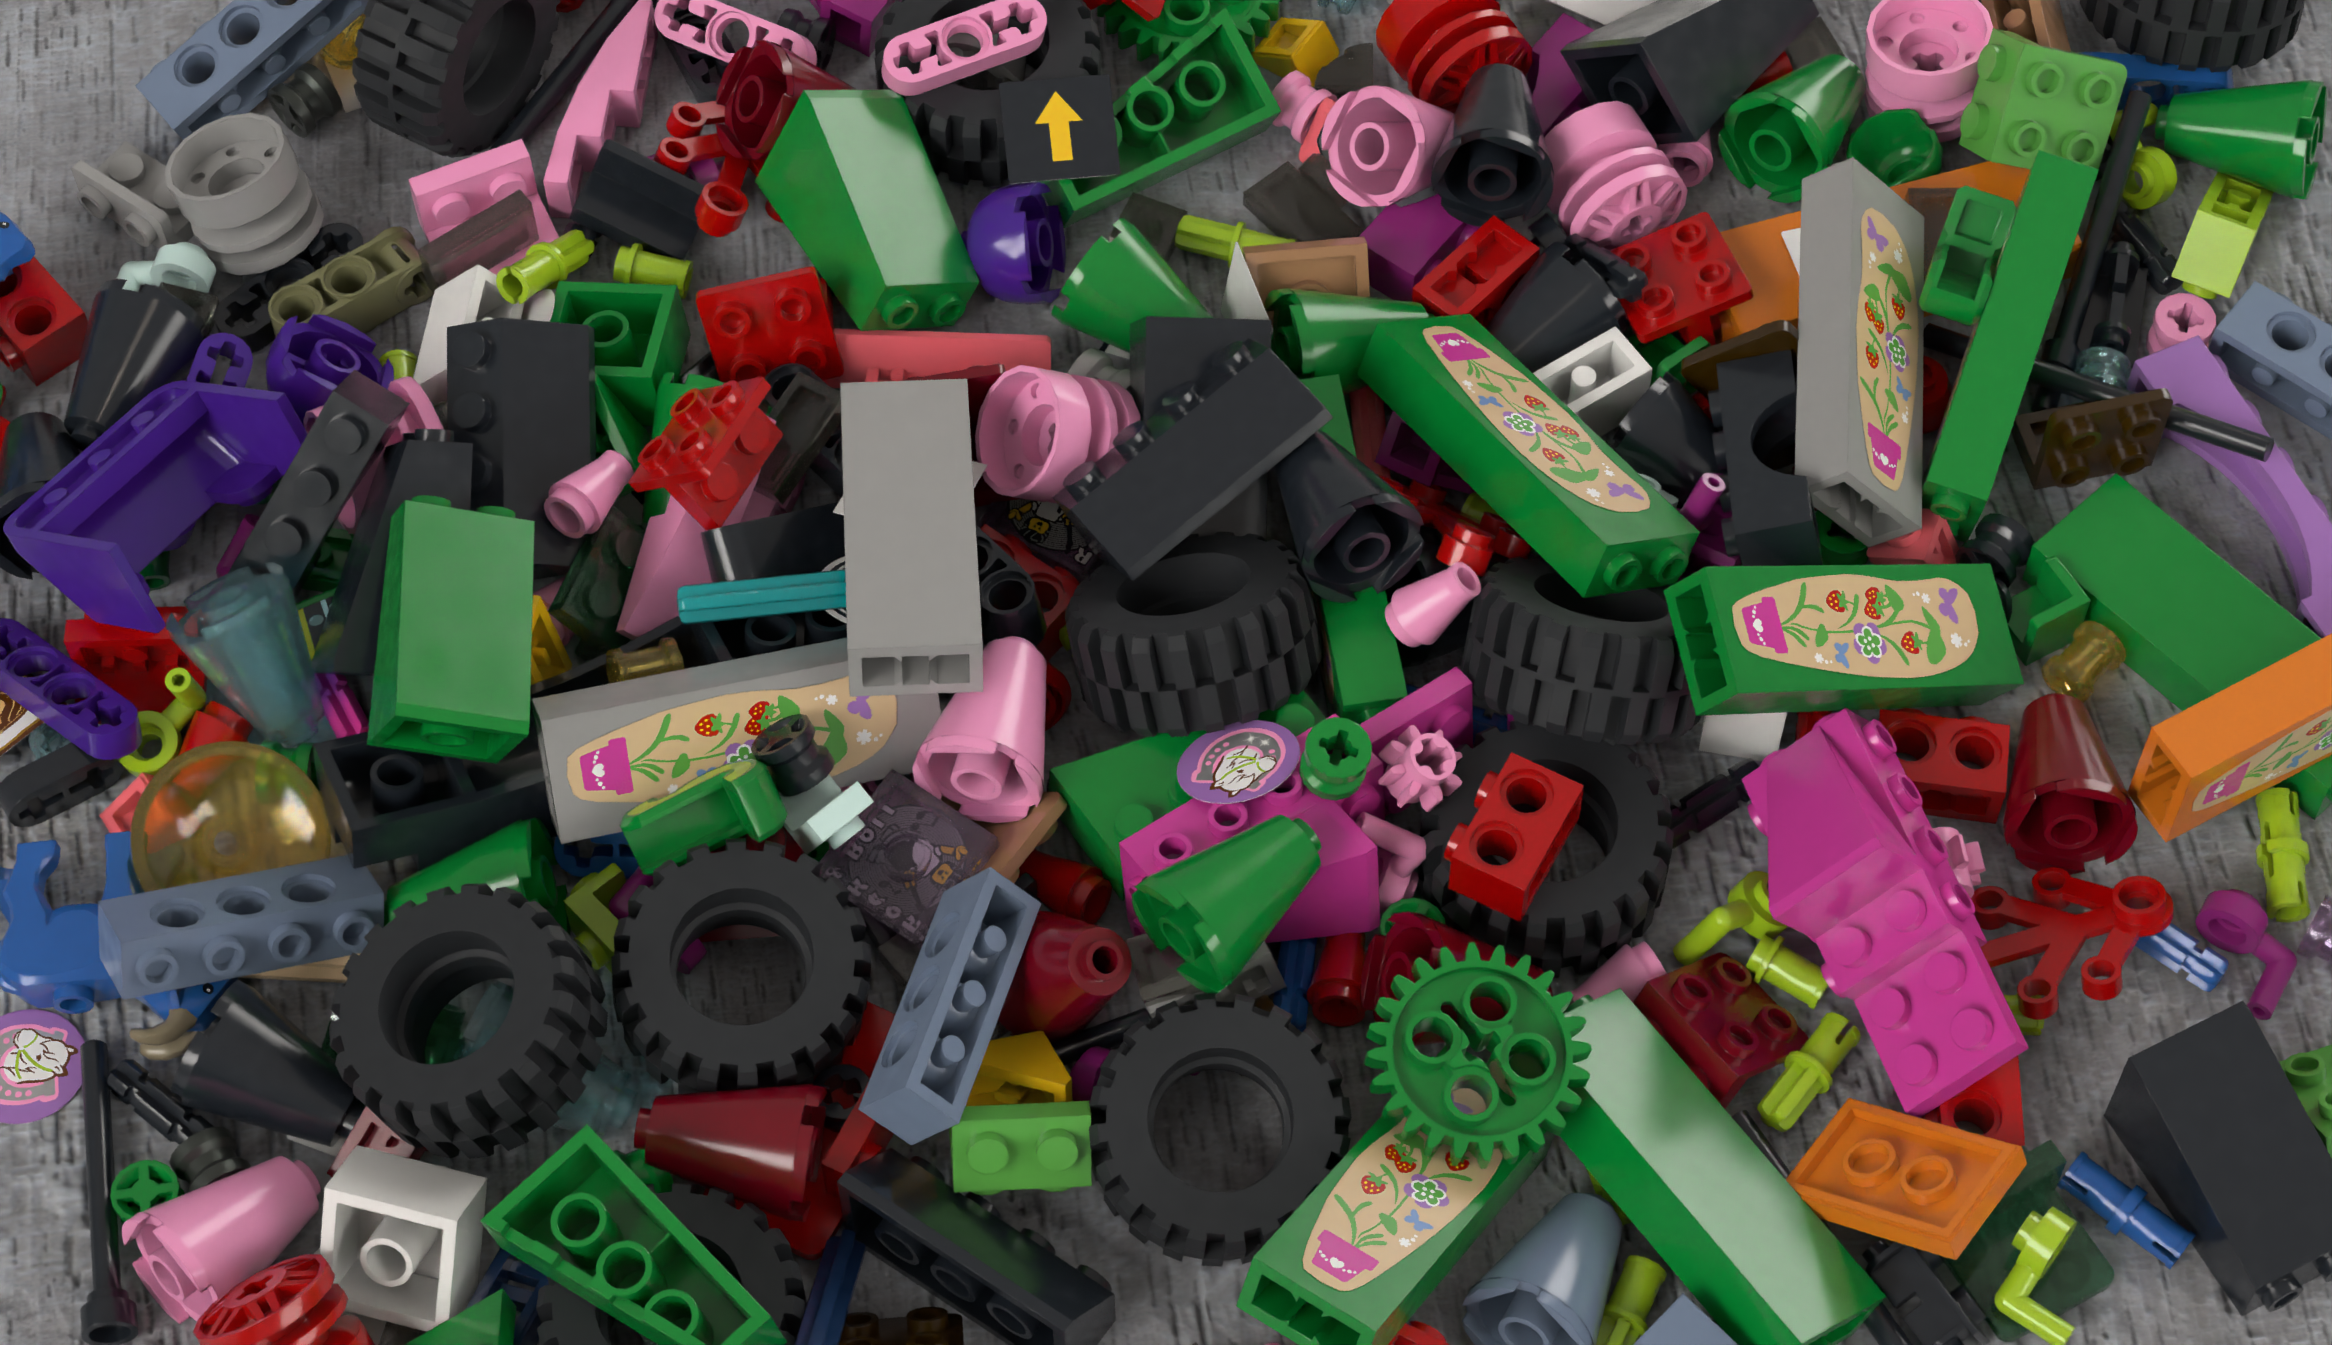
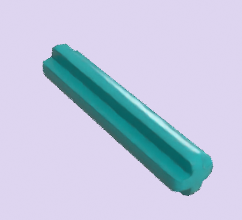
[676,569,846,624]

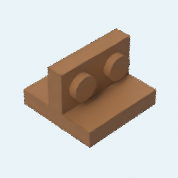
[1242,236,1370,327]

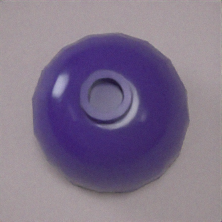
[961,182,1066,305]
[266,314,394,426]

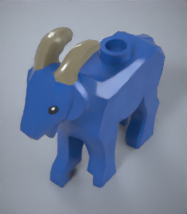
[0,830,238,1060]

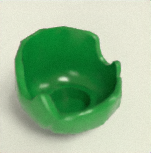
[1846,109,1943,187]

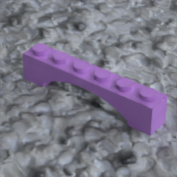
[2126,335,2332,638]

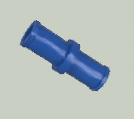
[2057,1151,2196,1270]

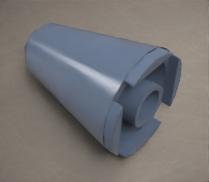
[1462,1193,1623,1345]

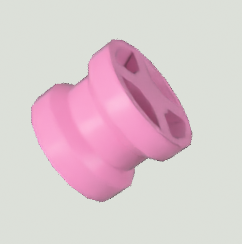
[1272,70,1338,144]
[2146,293,2216,354]

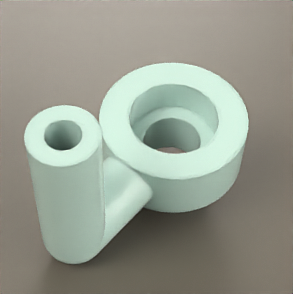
[117,242,216,300]

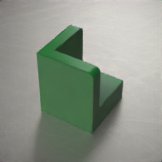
[2008,555,2091,666]

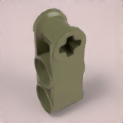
[268,226,443,338]

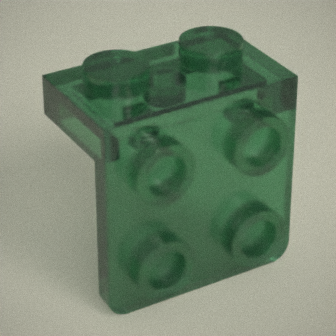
[1942,1140,2114,1342]

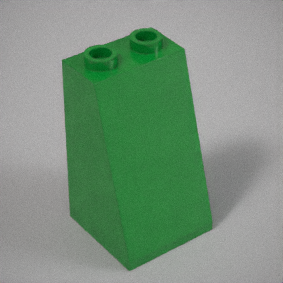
[755,89,980,331]
[367,495,535,764]

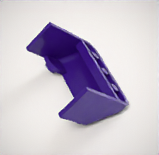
[3,380,308,633]

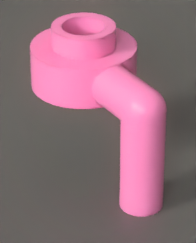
[1355,811,1426,915]

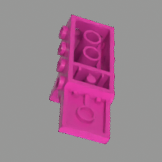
[1119,666,1473,970]
[1741,708,2029,1118]

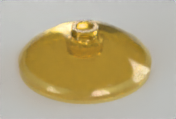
[129,741,331,892]

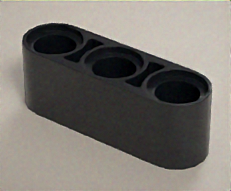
[700,502,845,583]

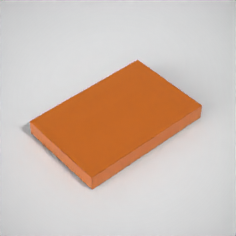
[1786,1098,2027,1260]

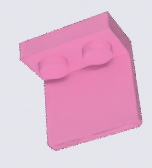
[408,139,559,282]

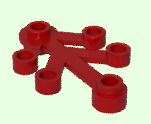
[653,101,785,237]
[1377,474,1532,576]
[1971,867,2174,1020]

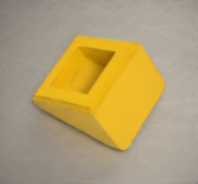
[1251,17,1340,87]

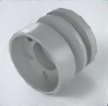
[164,113,324,275]

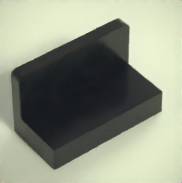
[569,139,704,260]

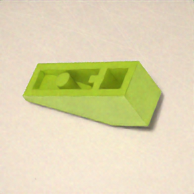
[2171,172,2274,299]

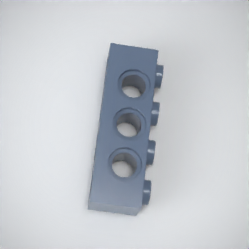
[135,0,368,140]
[2209,281,2332,440]
[98,855,384,1000]
[858,867,1041,1145]

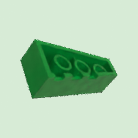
[1037,7,1281,228]
[1048,690,1326,901]
[480,1124,787,1345]

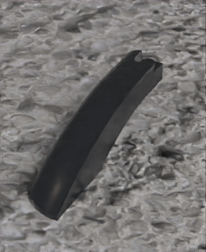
[313,610,847,871]

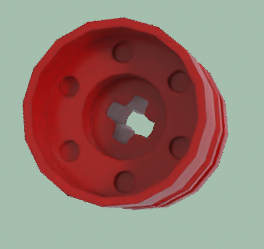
[1376,0,1532,113]
[193,1254,375,1345]

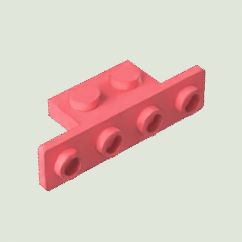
[823,328,1052,388]

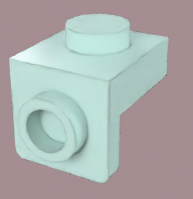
[780,774,874,855]

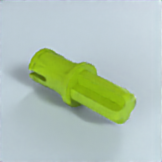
[1175,215,1297,268]
[496,230,595,304]
[1757,1012,1861,1132]
[1596,1255,1667,1345]

